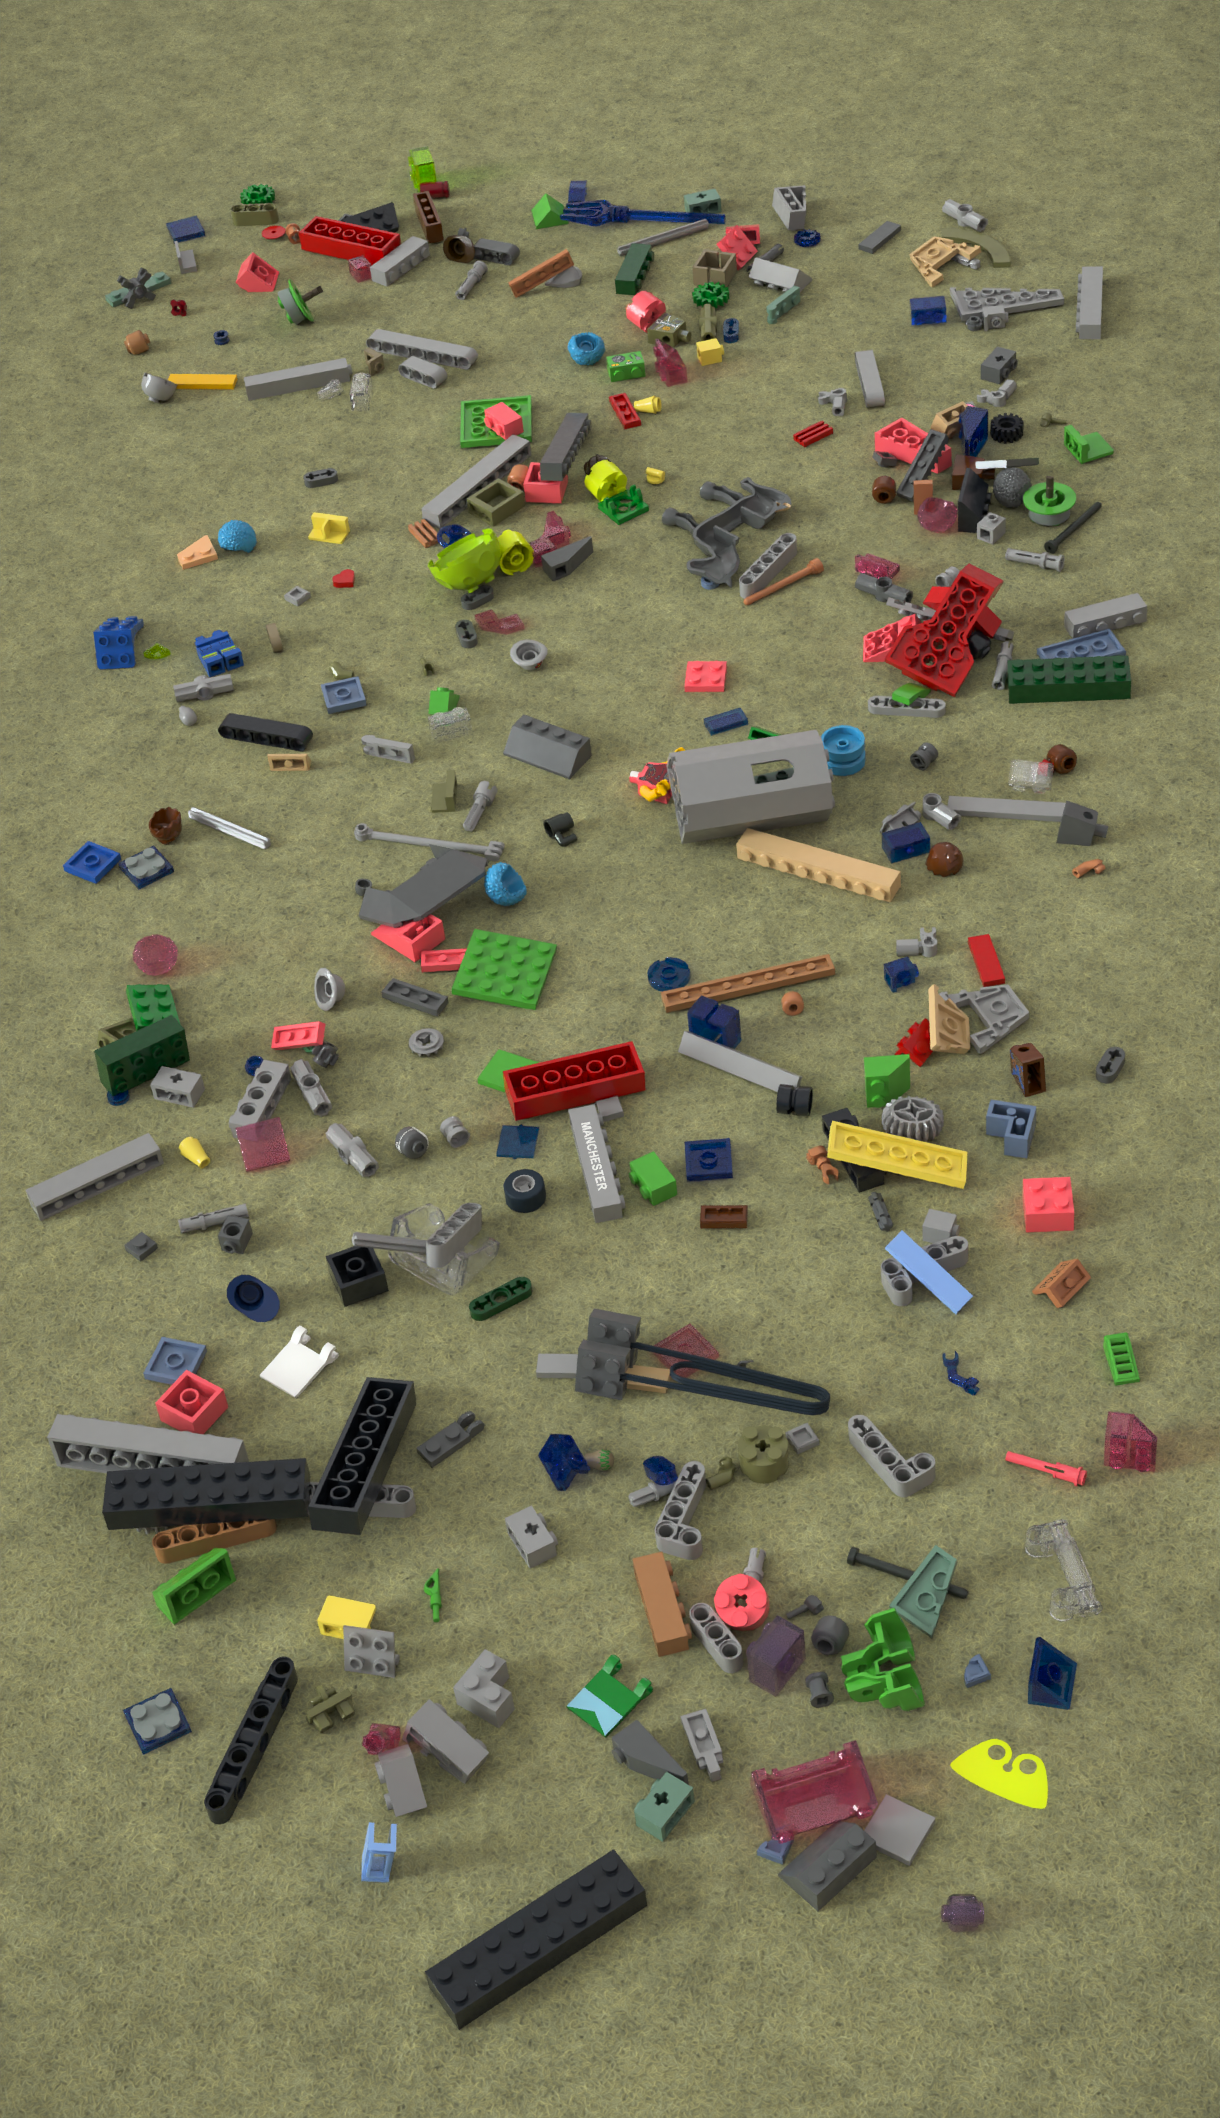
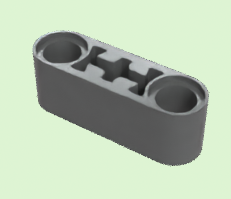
[474,238,520,265]

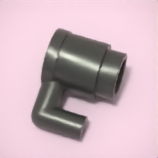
[543,812,577,847]

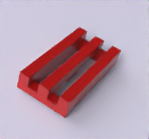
[793,421,833,448]

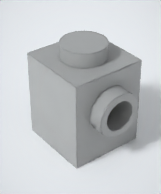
[977,512,1006,544]
[922,1209,960,1243]

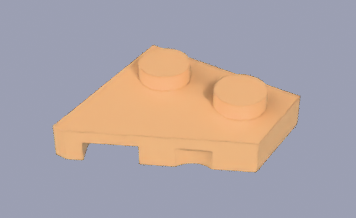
[177,535,218,570]

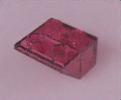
[653,339,687,387]
[1104,1411,1157,1472]

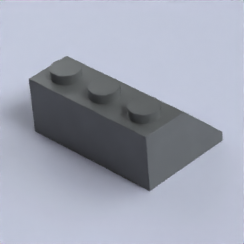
[778,1821,877,1911]

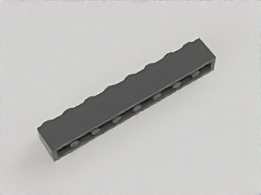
[540,413,591,481]

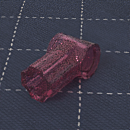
[362,1723,401,1755]

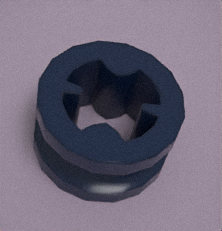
[213,330,230,345]

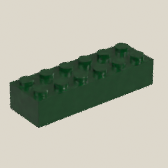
[1007,655,1131,704]

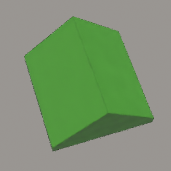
[531,193,569,229]

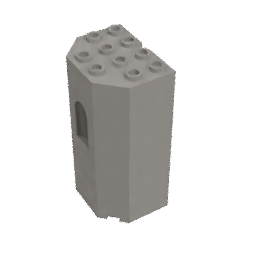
[666,730,835,844]

